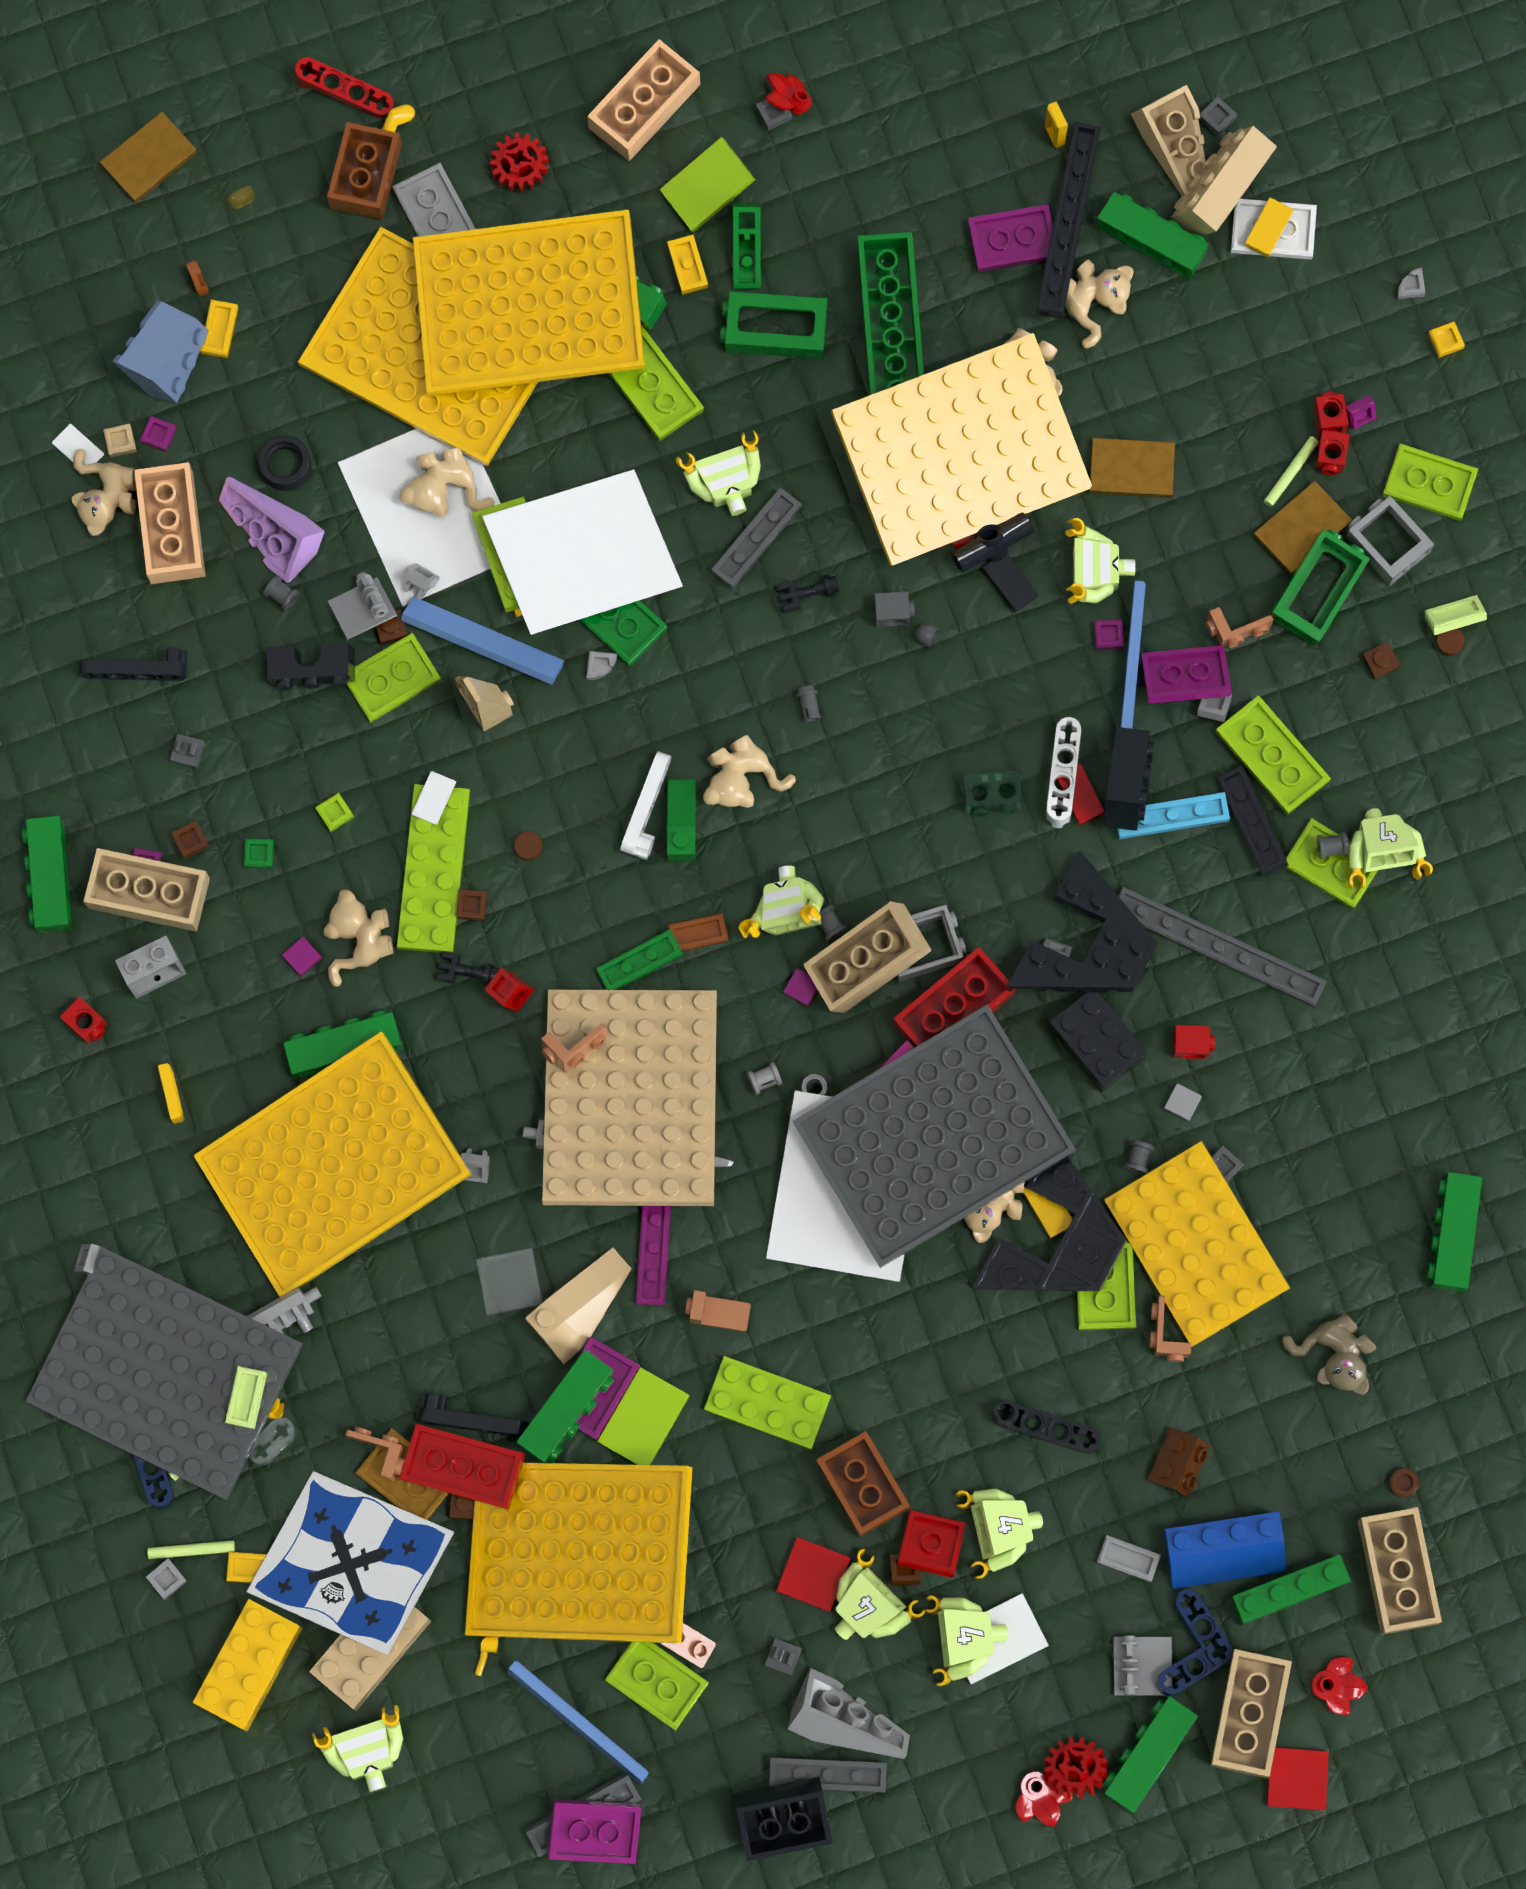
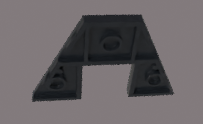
[1007,851,1157,992]
[972,1156,1127,1292]

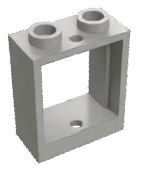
[1346,496,1434,586]
[897,905,967,982]
[115,936,187,999]

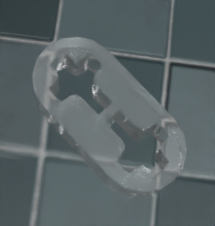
[249,1418,296,1465]

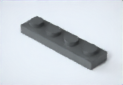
[711,487,802,589]
[769,1758,887,1793]
[524,1772,642,1857]

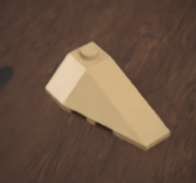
[1131,85,1207,196]
[454,676,514,731]
[525,1248,632,1365]

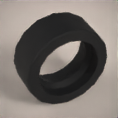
[258,435,312,491]

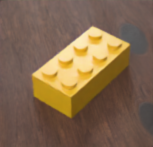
[193,1599,303,1731]

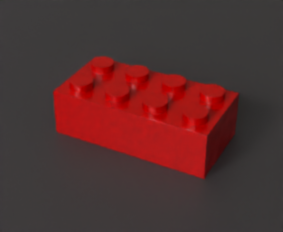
[893,947,1016,1048]

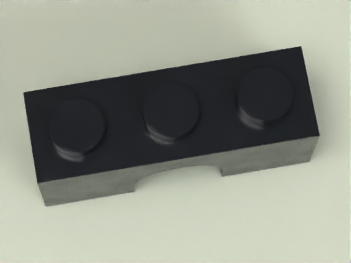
[267,643,355,690]

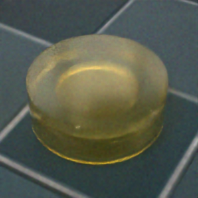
[227,186,256,209]

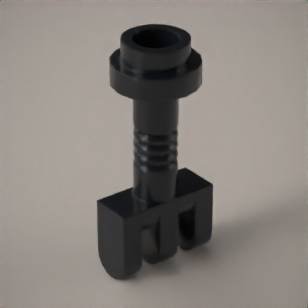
[775,574,839,613]
[435,951,499,986]

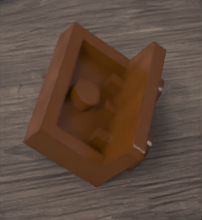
[1148,1427,1210,1497]

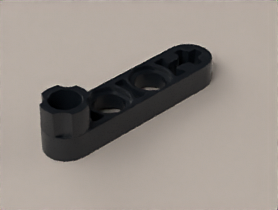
[78,648,188,681]
[417,1393,530,1437]
[992,1399,1101,1454]

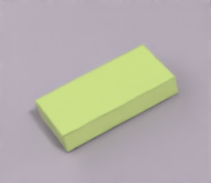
[1424,595,1487,635]
[225,1366,267,1429]

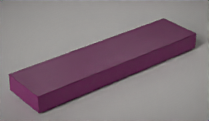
[636,1206,671,1306]

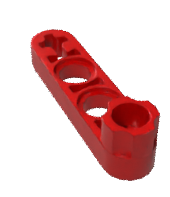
[294,57,394,119]

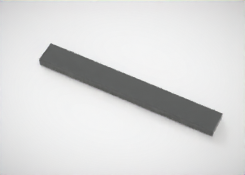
[1118,887,1327,1008]

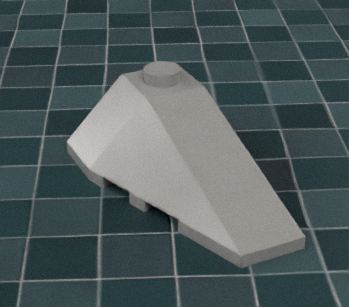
[788,1668,910,1759]

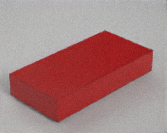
[1056,763,1105,826]

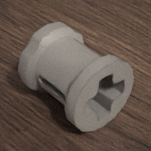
[747,1062,782,1095]

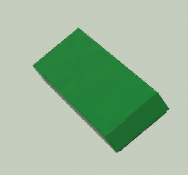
[596,929,684,991]

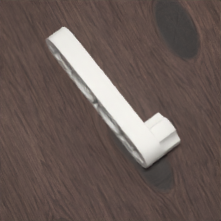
[1046,717,1081,828]
[620,751,671,860]

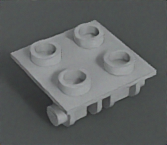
[328,572,397,640]
[1113,1636,1172,1696]

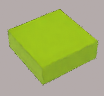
[315,793,354,832]

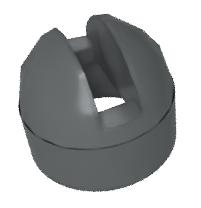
[916,623,939,647]

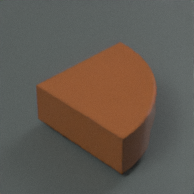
[186,260,209,297]

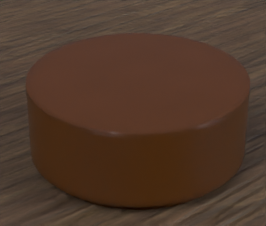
[1436,629,1465,656]
[514,832,543,861]
[1389,1468,1419,1498]

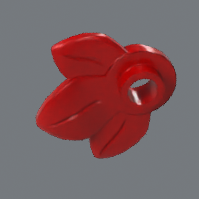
[765,73,812,114]
[1311,1657,1367,1715]
[1015,1771,1072,1827]

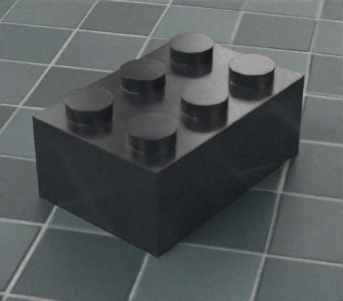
[1104,727,1154,831]
[1048,989,1147,1093]
[734,1776,833,1861]

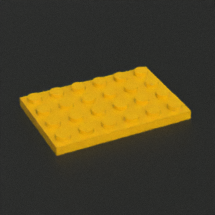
[1104,1141,1290,1347]

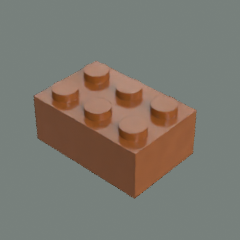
[327,122,402,220]
[816,1431,910,1538]

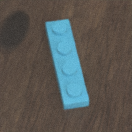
[1117,792,1230,839]

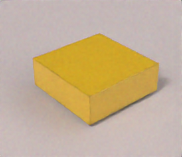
[1428,322,1465,358]

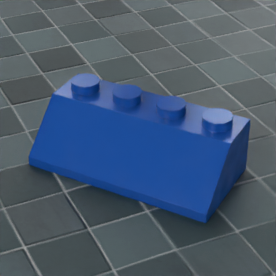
[1163,1512,1286,1589]

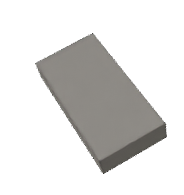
[1097,1535,1161,1583]

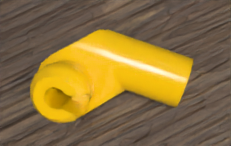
[382,104,415,132]

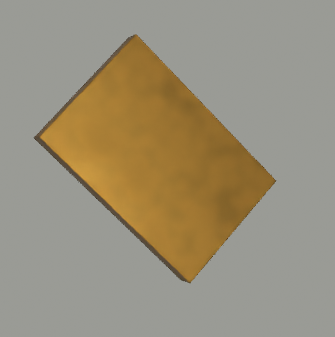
[100,112,198,204]
[1090,438,1175,498]
[1253,481,1352,575]
[356,1428,449,1520]

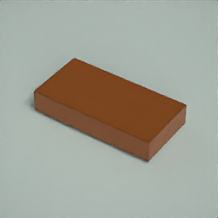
[668,913,729,952]

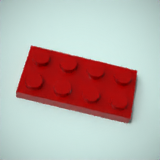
[399,1424,525,1510]

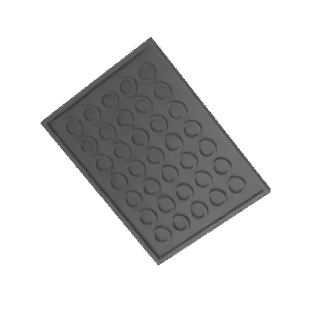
[792,1004,1076,1268]
[25,1247,303,1500]

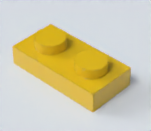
[667,235,708,295]

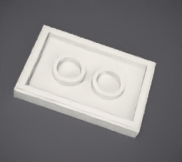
[1231,199,1317,260]
[967,1593,1049,1685]

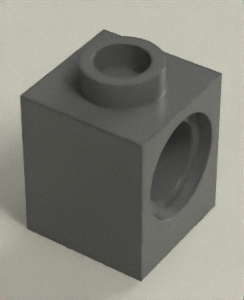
[875,591,915,628]

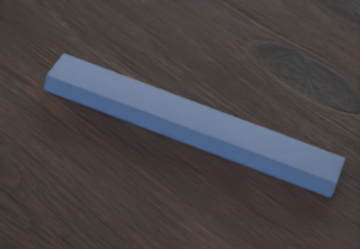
[1120,581,1146,729]
[401,596,564,685]
[508,1661,649,1786]

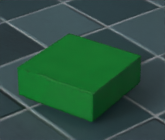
[244,839,274,869]

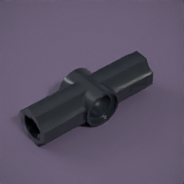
[951,512,1034,573]

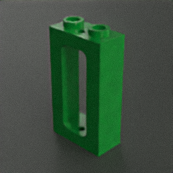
[720,292,827,359]
[1268,529,1370,646]

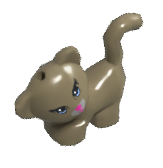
[1282,1313,1377,1395]

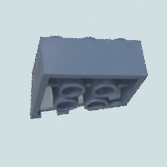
[112,300,209,403]

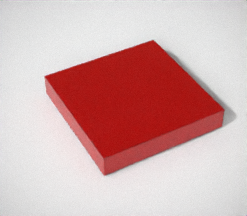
[897,1510,966,1578]
[776,1537,851,1612]
[1267,1748,1329,1811]

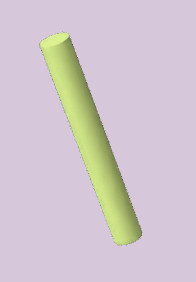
[1264,436,1319,507]
[148,1540,235,1559]

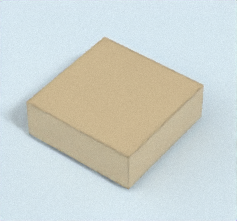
[103,423,137,458]

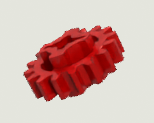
[490,132,549,192]
[1044,1737,1107,1799]

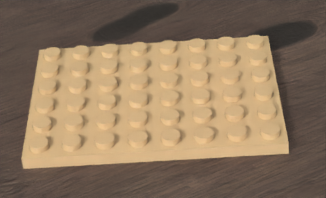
[542,990,717,1206]

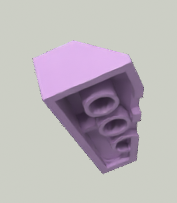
[219,477,325,583]

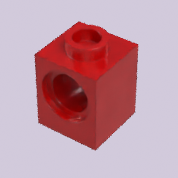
[1313,392,1349,437]
[1315,430,1350,475]
[485,968,534,1012]
[60,997,107,1044]
[1173,1025,1215,1059]

